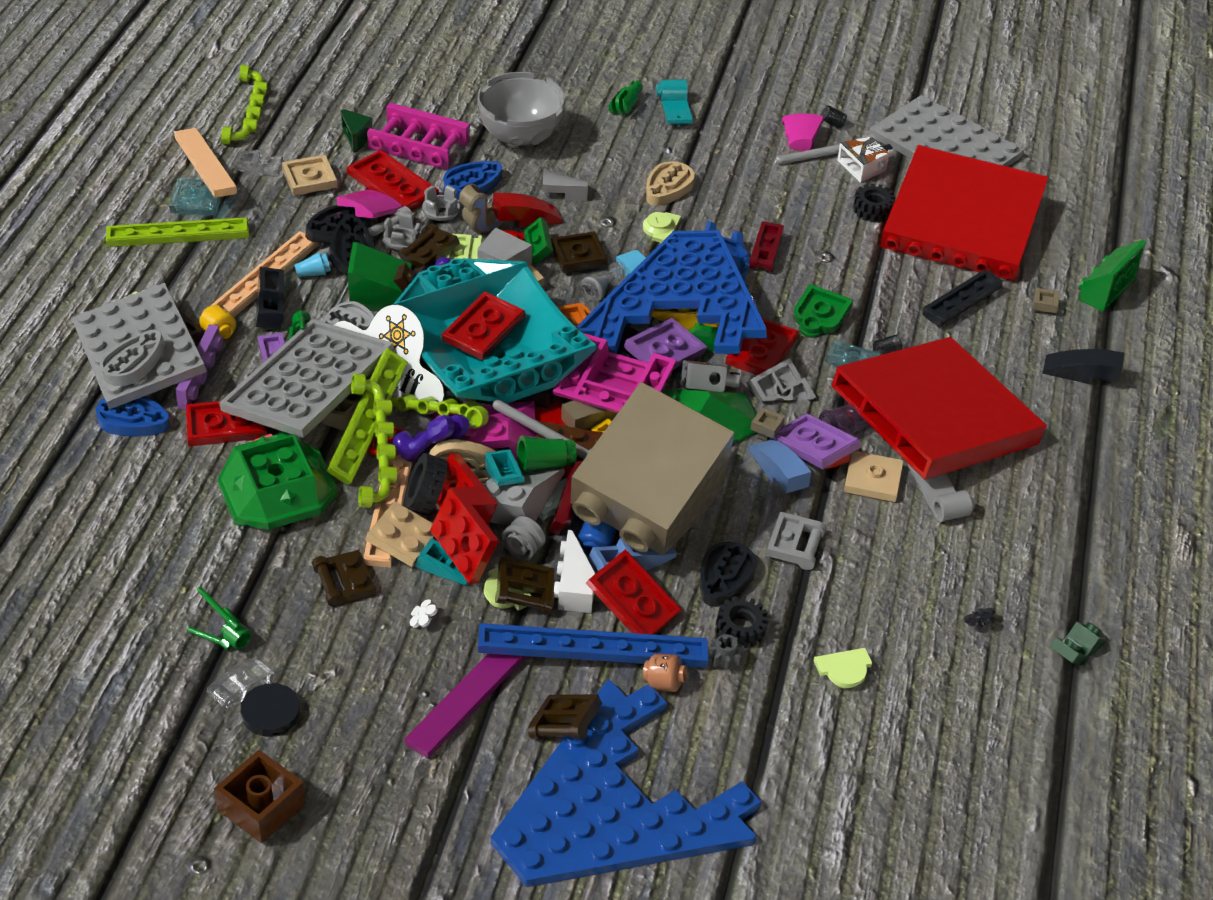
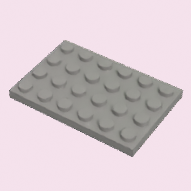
[869,95,1025,167]
[71,283,207,410]
[219,319,394,438]

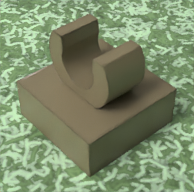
[750,407,785,441]

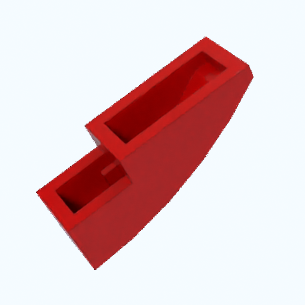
[492,193,562,227]

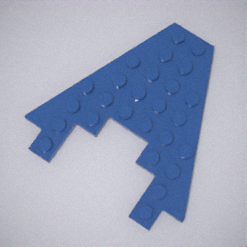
[576,230,767,355]
[491,679,761,887]

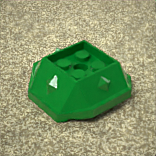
[217,432,337,530]

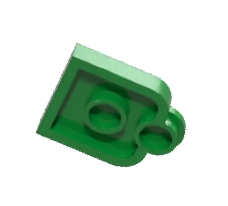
[793,284,853,338]

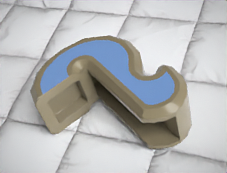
[459,184,504,234]

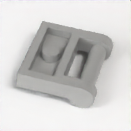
[766,512,826,570]

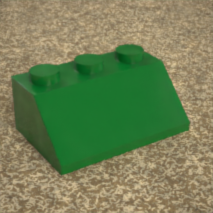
[1078,240,1146,312]

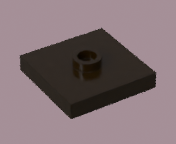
[551,231,608,273]

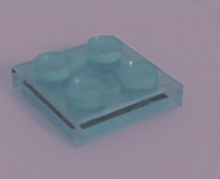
[169,178,221,216]

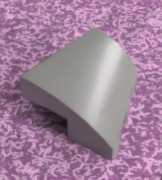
[746,358,816,402]

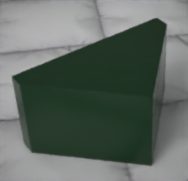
[341,109,373,153]

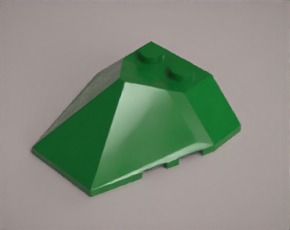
[662,389,758,443]

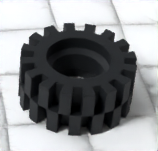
[853,184,896,222]
[715,596,768,648]

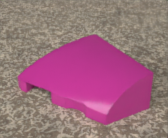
[782,113,824,151]

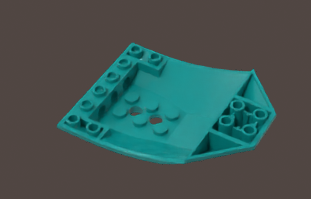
[393,258,597,403]

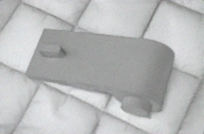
[908,465,975,522]

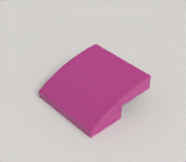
[337,190,403,218]

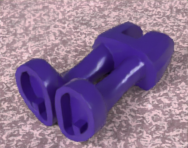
[393,415,469,462]

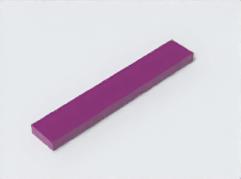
[405,654,527,759]

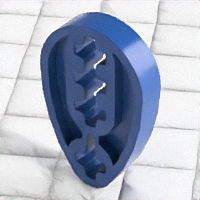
[443,161,502,200]
[96,396,170,437]

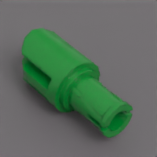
[609,80,643,115]

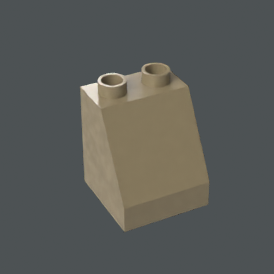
[570,382,734,556]

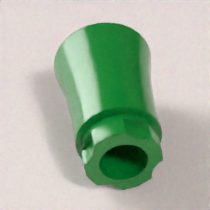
[517,435,577,473]

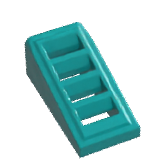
[485,449,524,486]
[415,538,468,585]

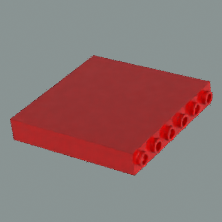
[880,145,1048,282]
[831,337,1047,480]

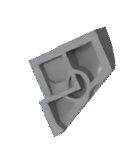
[542,169,588,201]

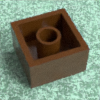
[214,750,306,844]

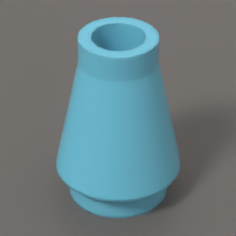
[294,252,331,278]

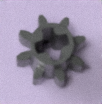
[708,634,744,670]

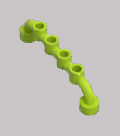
[221,64,268,145]
[351,373,397,508]
[391,394,489,428]

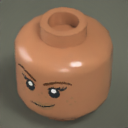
[643,653,688,692]

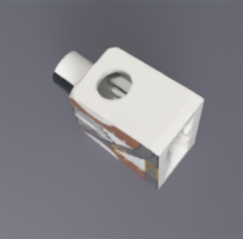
[837,137,894,183]

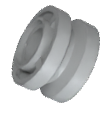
[502,516,545,560]

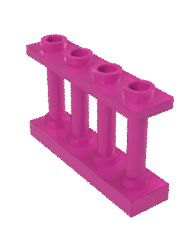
[367,103,470,170]

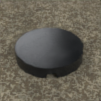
[240,683,300,736]

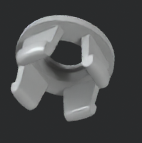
[422,185,460,221]
[383,213,422,250]

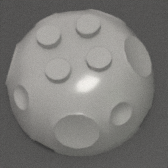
[477,72,565,148]

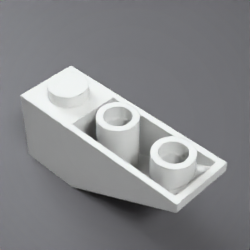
[554,530,595,613]

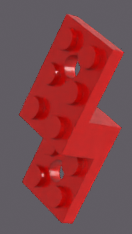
[430,453,499,584]

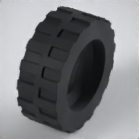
[404,453,447,516]

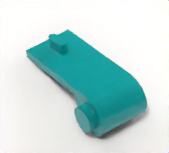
[656,79,693,127]

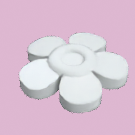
[410,599,438,628]

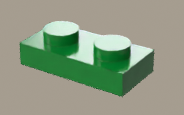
[524,217,553,264]

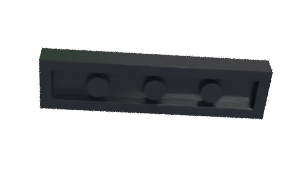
[922,269,1003,326]

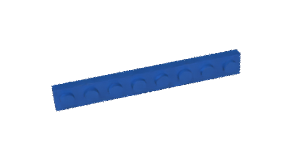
[478,623,708,668]

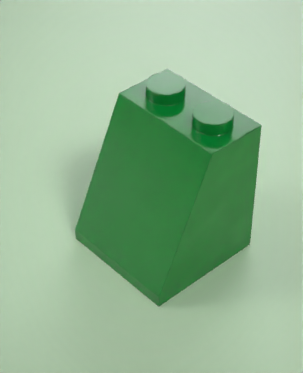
[348,242,412,312]

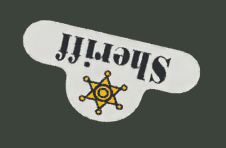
[334,305,444,415]

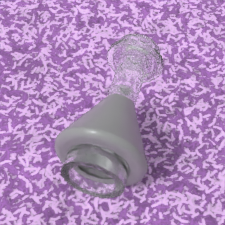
[580,262,626,302]

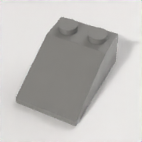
[484,462,565,526]

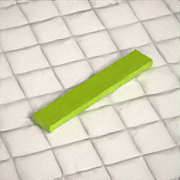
[106,217,249,247]
[326,348,408,485]

